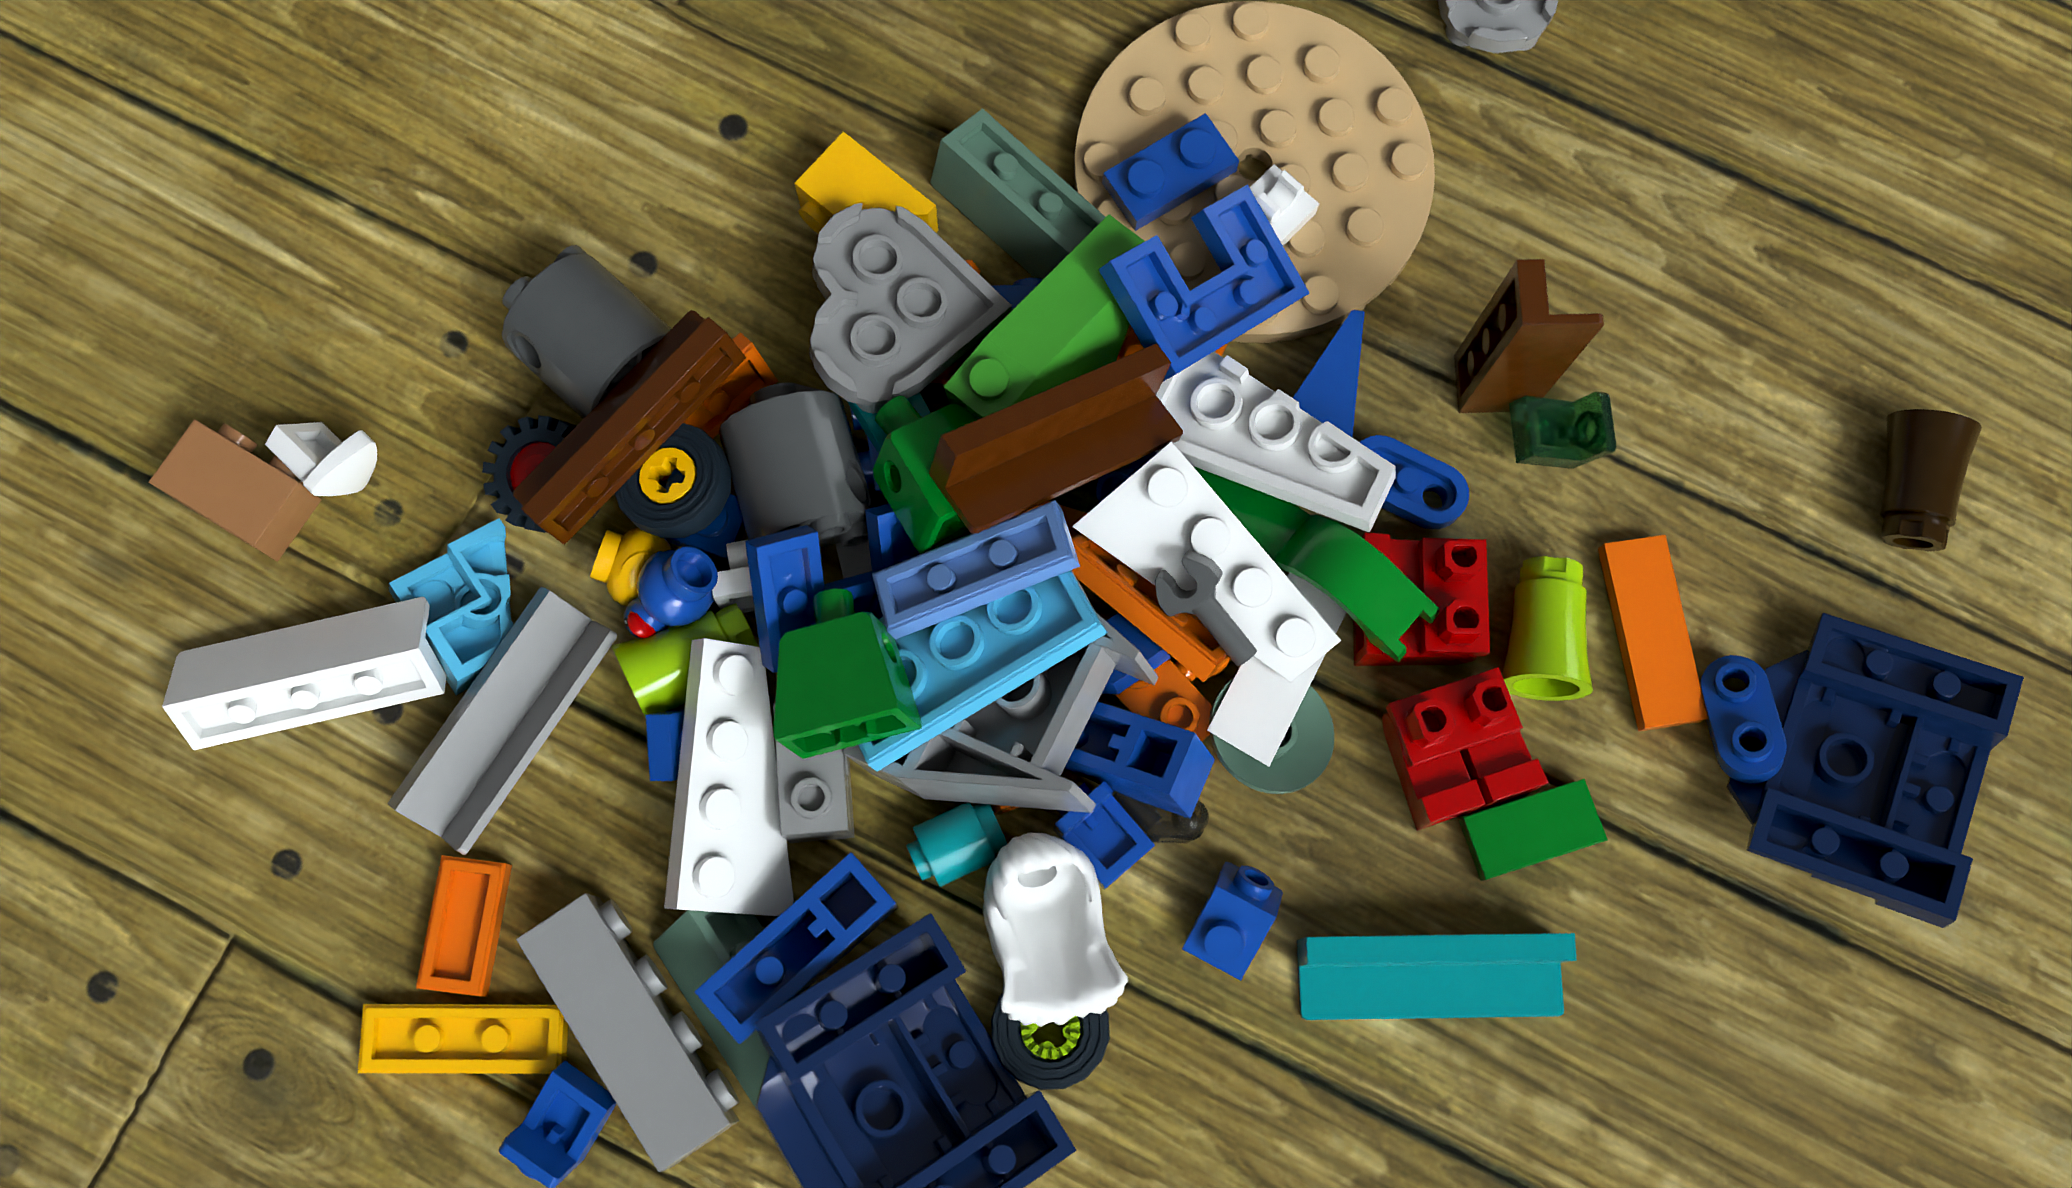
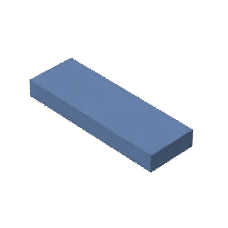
[872,500,1080,639]

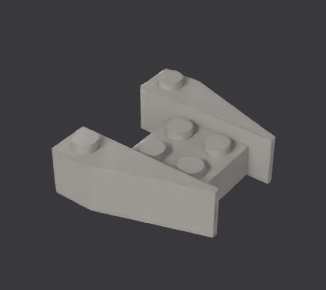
[842,531,1159,813]

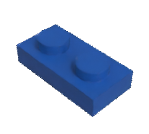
[1102,113,1239,231]

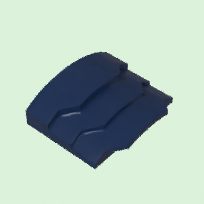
[1727,613,2024,928]
[754,913,1077,1188]

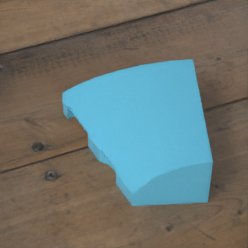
[389,518,513,695]

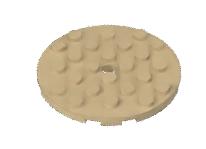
[1074,1,1435,343]

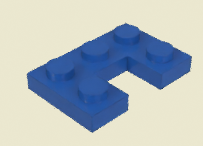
[1098,184,1310,381]
[745,504,920,673]

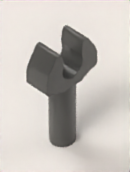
[1155,550,1257,666]

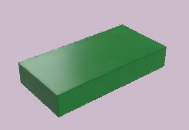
[1458,779,1608,881]

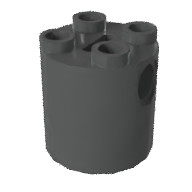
[502,245,671,419]
[719,383,874,558]

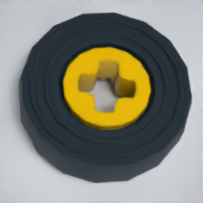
[615,423,732,539]

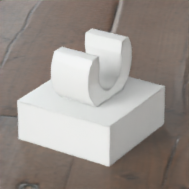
[1250,164,1319,246]
[712,540,755,613]

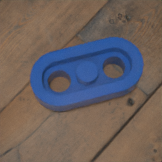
[1360,435,1469,530]
[1700,655,1787,784]

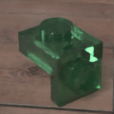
[1509,391,1617,469]

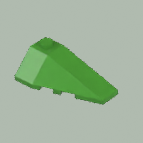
[944,214,1145,419]

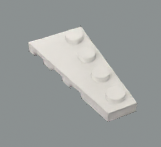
[1155,352,1396,533]
[1072,441,1341,682]
[664,638,794,916]

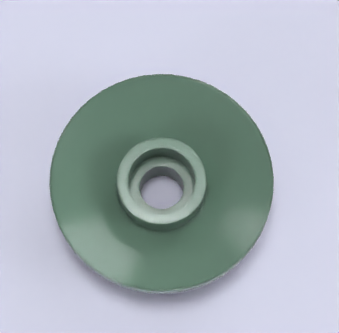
[1209,678,1334,794]

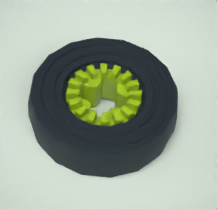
[991,993,1110,1090]

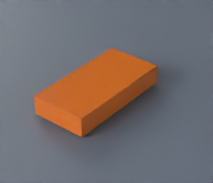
[416,855,512,997]

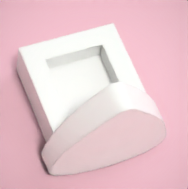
[265,422,377,496]

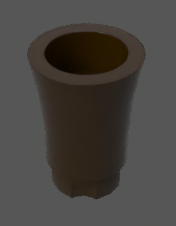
[1880,409,1982,552]

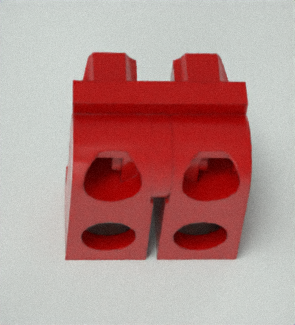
[1353,533,1490,666]
[1382,667,1548,831]

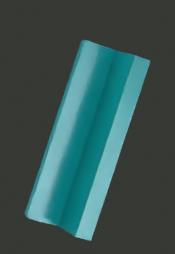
[1297,933,1577,1020]

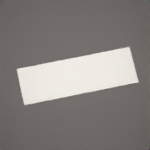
[1207,572,1346,767]

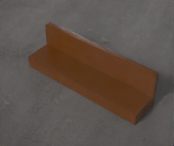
[1454,259,1604,413]
[513,310,746,545]
[929,343,1183,534]

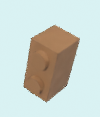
[148,419,321,562]

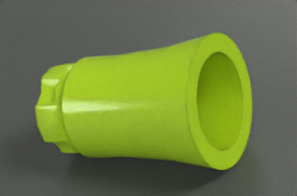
[1502,556,1593,701]
[611,603,759,718]

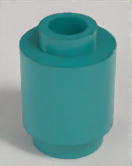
[906,802,1007,887]

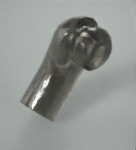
[1113,792,1209,844]

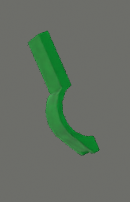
[1194,467,1439,662]

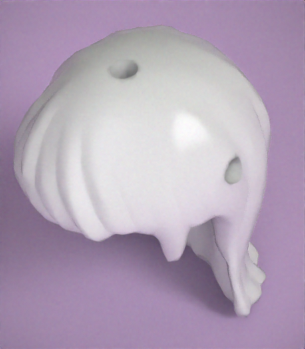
[983,833,1128,1027]

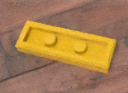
[358,1004,568,1074]

